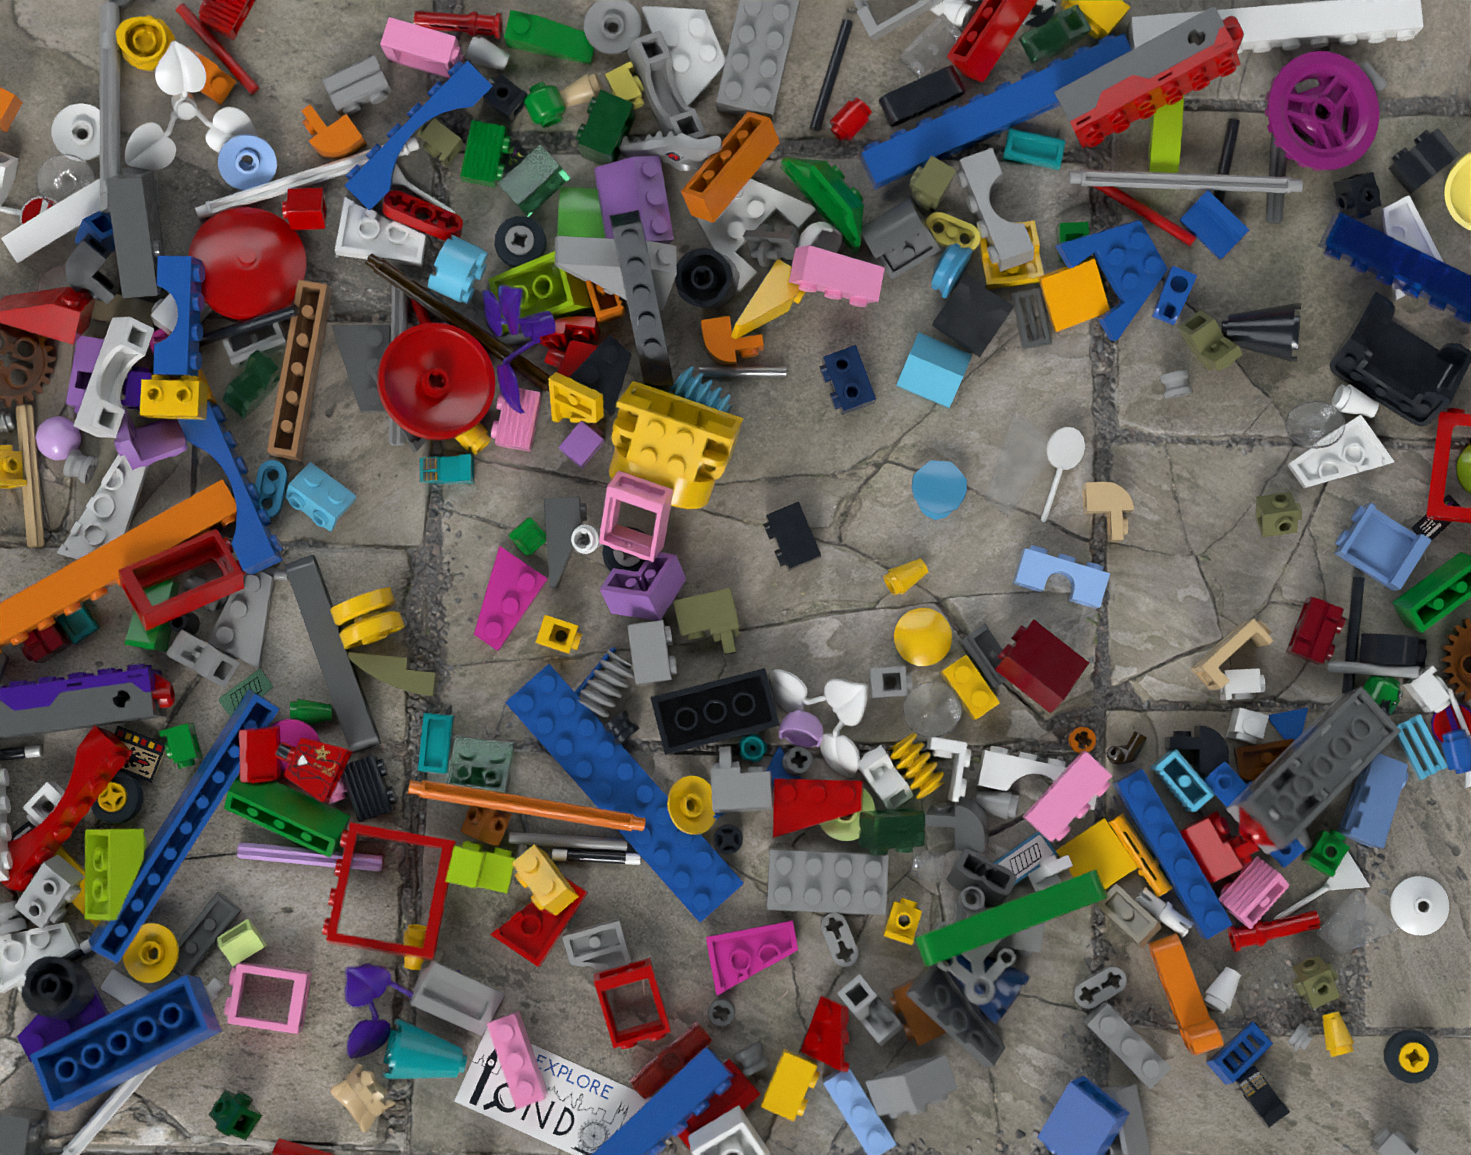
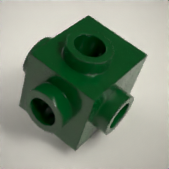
[208,1089,263,1141]

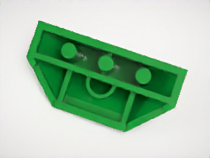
[781,157,864,255]

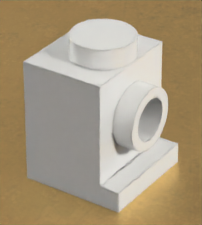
[1403,666,1451,713]
[1220,669,1265,700]
[1226,708,1269,744]
[23,782,65,827]

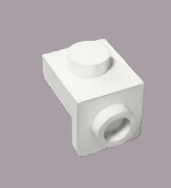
[1027,855,1073,892]

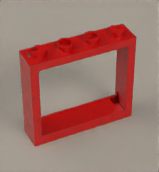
[322,822,457,961]

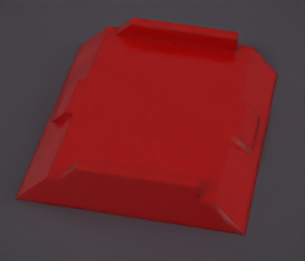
[239,726,281,783]

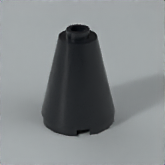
[1221,303,1301,362]

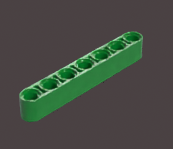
[915,869,1108,967]

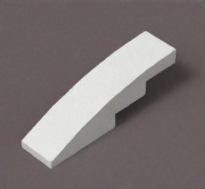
[1,179,100,263]

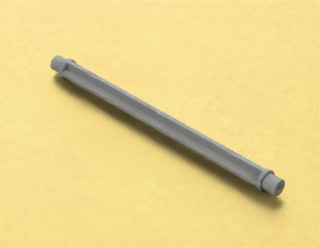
[1068,169,1303,194]

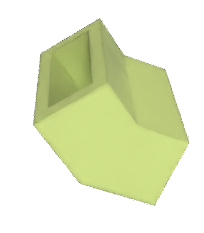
[217,918,267,967]

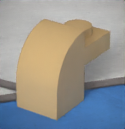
[1082,482,1134,542]

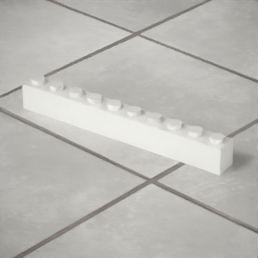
[1127,0,1424,54]

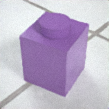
[559,421,605,469]

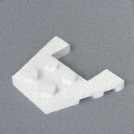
[696,179,816,293]

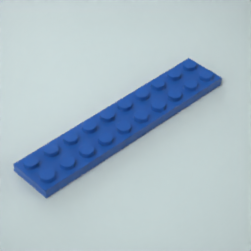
[505,664,744,923]

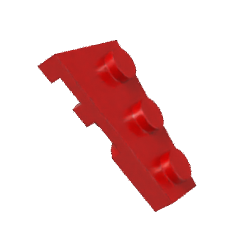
[773,779,864,838]
[490,876,588,967]

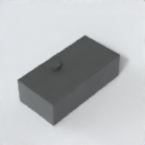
[106,171,165,298]

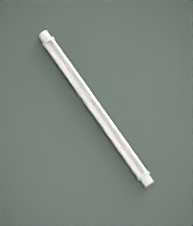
[195,136,420,220]
[61,978,224,1155]

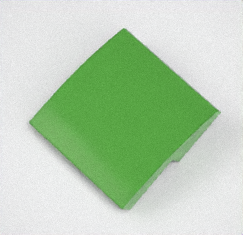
[557,187,605,238]

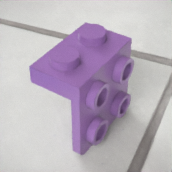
[114,406,188,470]

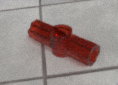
[629,1021,713,1100]

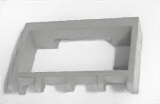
[853,0,944,41]

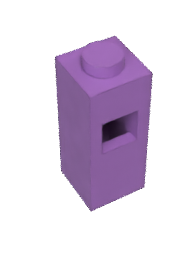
[66,336,104,414]

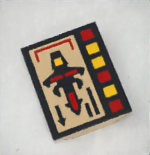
[114,726,165,783]

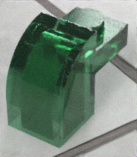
[1018,4,1091,64]
[222,349,280,419]

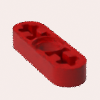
[383,190,463,241]

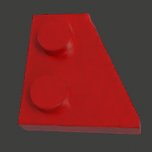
[800,996,849,1073]

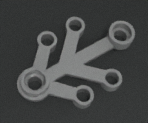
[934,886,1015,1005]

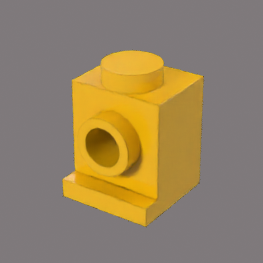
[0,445,27,489]
[535,615,583,654]
[882,897,922,945]

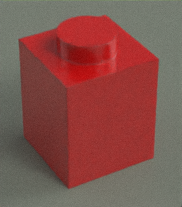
[282,188,327,230]

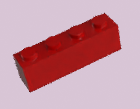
[946,0,1038,82]

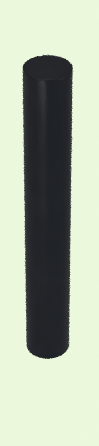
[1213,119,1240,204]

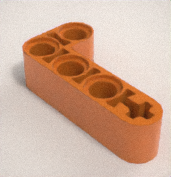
[1148,933,1223,1056]

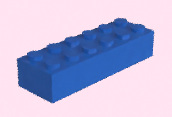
[30,975,222,1111]

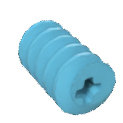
[669,366,733,413]

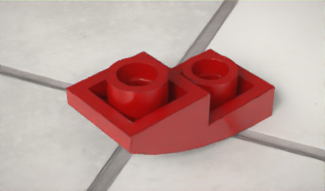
[540,316,600,348]

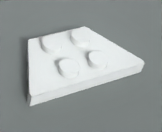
[641,6,726,107]

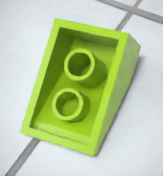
[488,251,592,334]
[85,829,147,921]

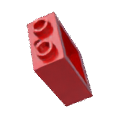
[594,957,671,1049]

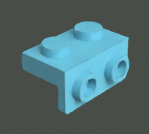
[285,462,357,532]

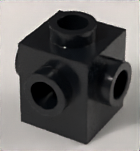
[1333,172,1382,219]

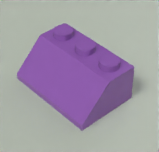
[594,155,674,244]

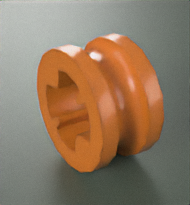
[1068,727,1096,753]

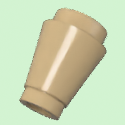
[560,73,604,107]

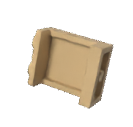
[1191,619,1273,690]

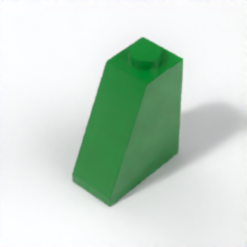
[124,578,180,652]

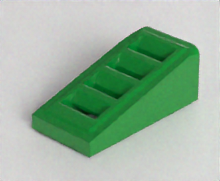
[509,517,547,556]

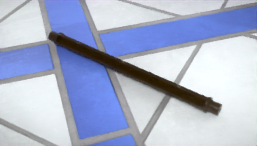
[365,253,550,393]

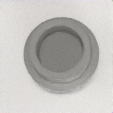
[1288,1023,1314,1052]

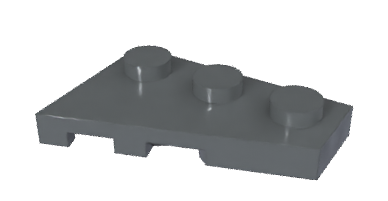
[331,325,391,413]

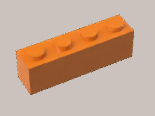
[681,111,780,223]

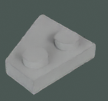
[562,918,632,971]

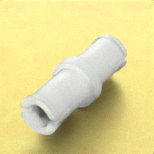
[1135,887,1193,938]

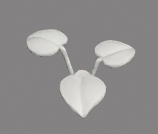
[125,41,258,170]
[769,669,867,778]

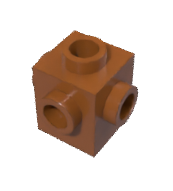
[460,806,512,847]

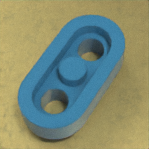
[255,460,289,518]

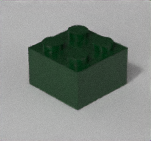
[576,90,636,165]

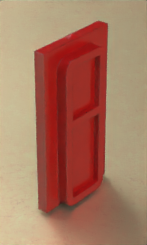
[677,1058,761,1150]

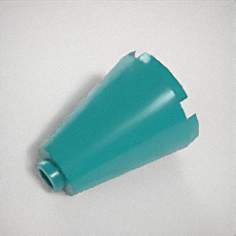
[382,1019,467,1079]

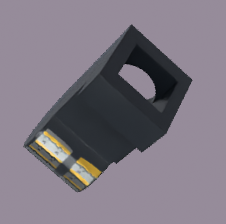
[1235,1066,1290,1127]

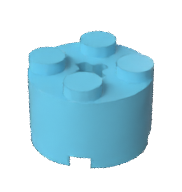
[428,235,488,304]

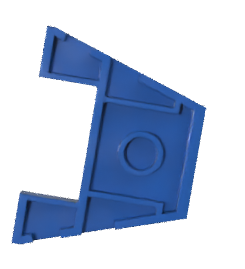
[1055,220,1168,341]

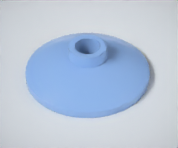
[218,134,277,190]

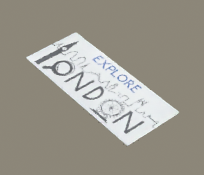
[455,1027,651,1155]

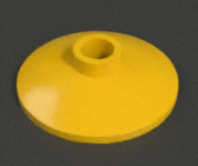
[668,776,716,835]
[123,923,179,983]

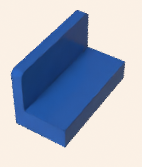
[1180,190,1249,259]

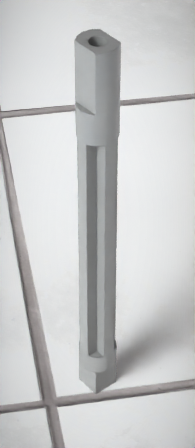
[99,2,120,214]

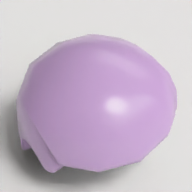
[35,416,82,461]
[778,710,823,748]

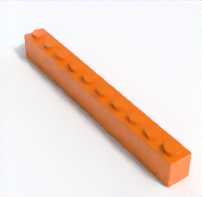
[0,479,237,654]

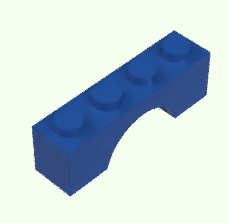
[153,256,205,377]

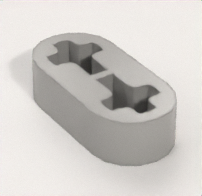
[821,913,858,967]
[1073,966,1127,1008]

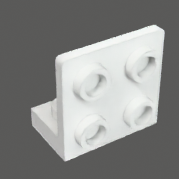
[926,737,971,802]

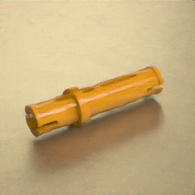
[1108,813,1173,898]

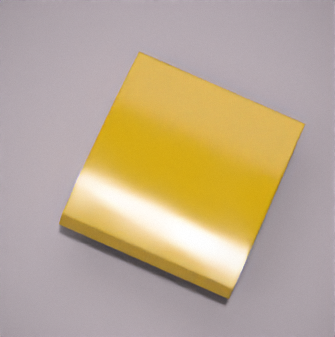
[979,220,1044,290]

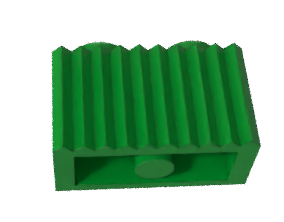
[460,120,511,188]

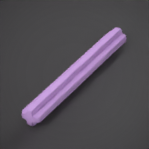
[237,842,384,871]

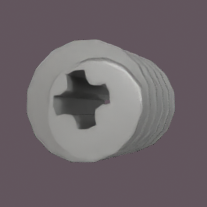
[576,650,635,717]

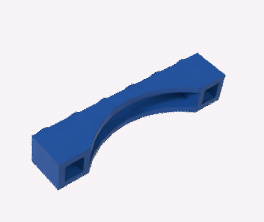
[344,60,493,211]
[178,400,283,575]

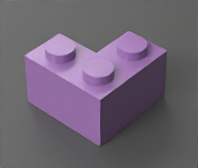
[600,552,686,621]

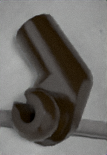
[1106,731,1147,765]

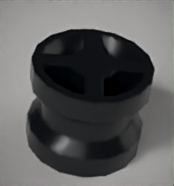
[603,710,640,746]
[714,824,743,854]

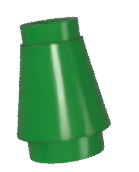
[290,698,332,725]

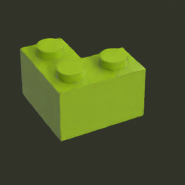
[446,840,517,894]

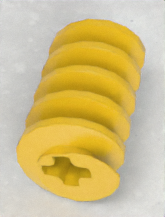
[888,732,945,800]

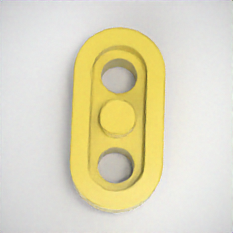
[926,212,980,251]

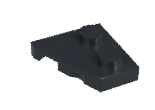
[570,334,632,417]

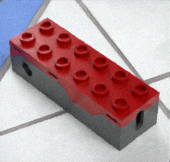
[1054,6,1244,148]

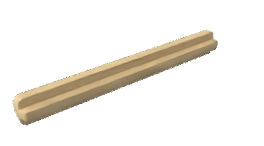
[16,404,45,548]

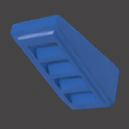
[1206,1021,1273,1085]

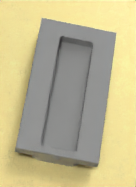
[409,960,505,1036]

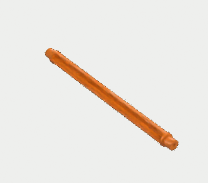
[408,780,645,831]

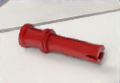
[414,10,503,39]
[1227,910,1320,952]

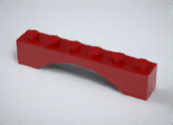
[1,725,132,892]

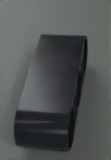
[878,65,966,127]

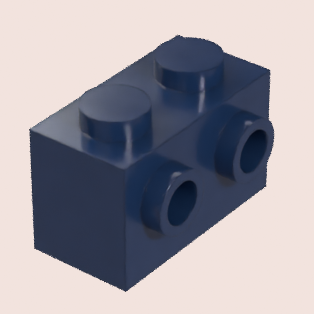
[819,345,876,415]

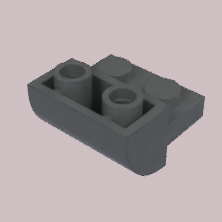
[862,197,941,280]

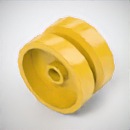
[330,587,405,649]

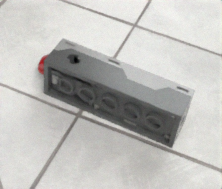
[1226,686,1401,854]

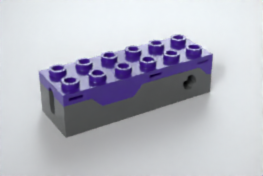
[0,663,175,740]

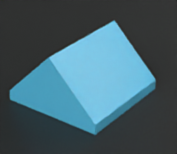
[896,332,972,408]

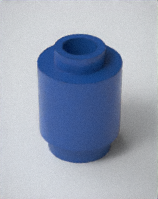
[1441,729,1471,774]

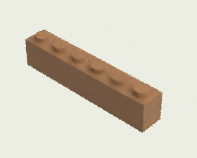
[267,280,333,461]

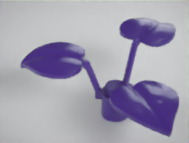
[482,285,556,414]
[344,963,462,1059]

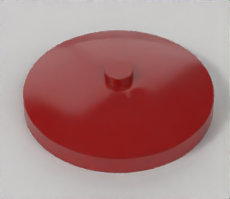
[188,207,306,320]
[377,323,496,440]

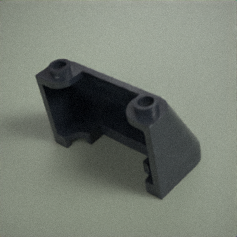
[1329,292,1471,426]

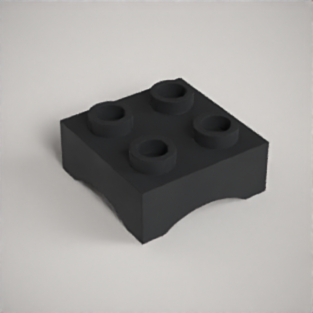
[932,274,1014,358]

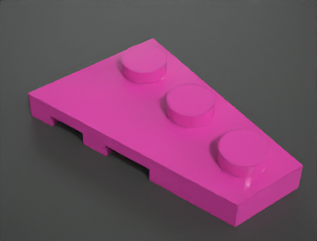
[474,546,548,651]

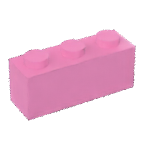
[789,245,885,307]
[1022,751,1112,842]
[487,1011,549,1109]

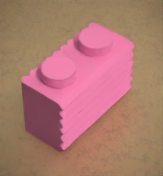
[491,388,542,452]
[1218,856,1289,929]

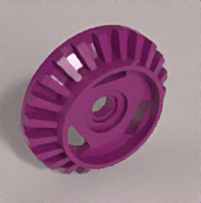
[1264,51,1380,171]

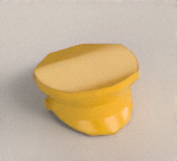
[115,15,176,71]

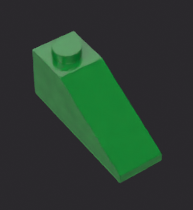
[504,10,595,65]

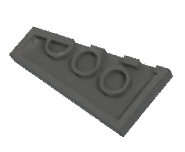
[906,961,1006,1068]

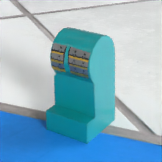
[419,454,474,484]

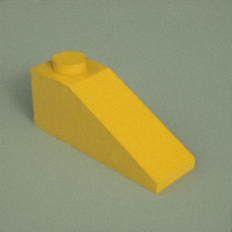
[731,259,806,339]

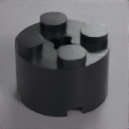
[675,248,740,309]
[21,956,95,1020]

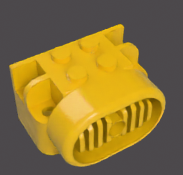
[609,381,744,509]

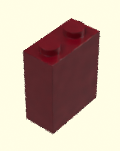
[995,619,1090,714]

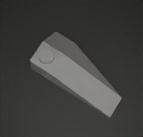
[555,236,677,312]

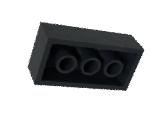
[650,668,780,755]

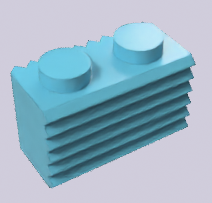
[1150,749,1215,812]

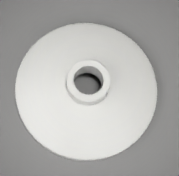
[51,104,100,161]
[1390,876,1449,935]

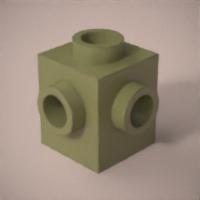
[1255,492,1302,537]
[1292,955,1340,1009]

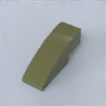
[348,652,439,697]

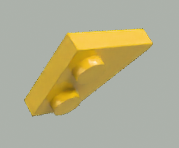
[549,372,604,423]

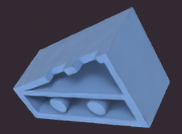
[1337,753,1409,849]

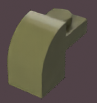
[1178,310,1243,371]

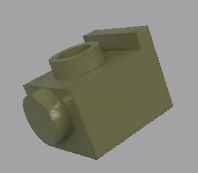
[417,118,464,168]

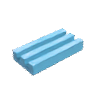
[1396,714,1448,780]

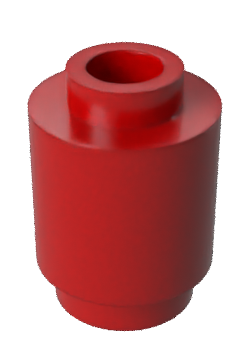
[830,97,872,141]

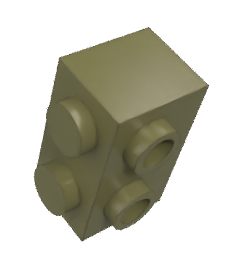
[908,156,957,213]

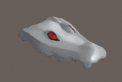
[620,131,723,171]

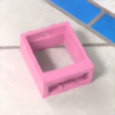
[380,17,465,79]
[599,471,674,562]
[224,962,312,1034]

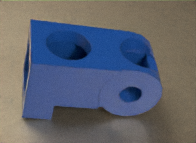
[1152,266,1197,325]

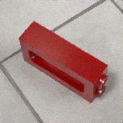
[1426,408,1471,524]
[118,529,246,631]

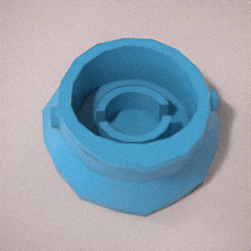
[931,243,973,298]
[911,460,967,520]

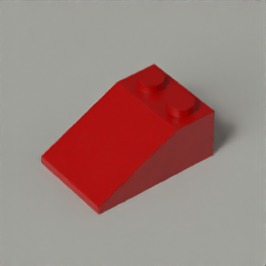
[0,286,95,345]

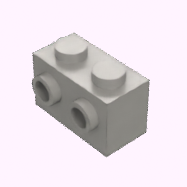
[15,855,85,929]

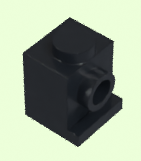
[483,74,528,123]

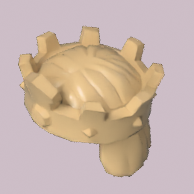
[330,1063,395,1133]

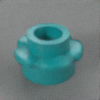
[738,734,767,763]

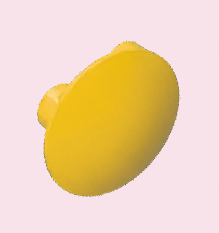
[893,608,952,666]

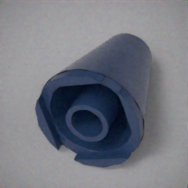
[945,954,1030,1024]

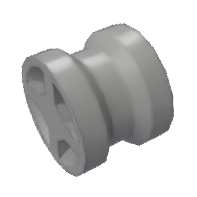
[1160,370,1193,400]
[63,449,98,484]

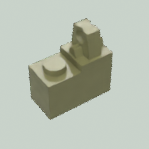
[673,588,740,655]

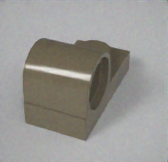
[1096,884,1162,949]

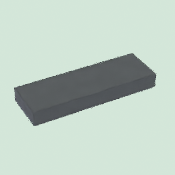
[173,892,242,978]

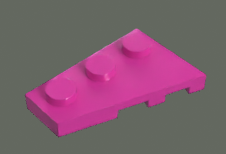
[706,920,798,996]

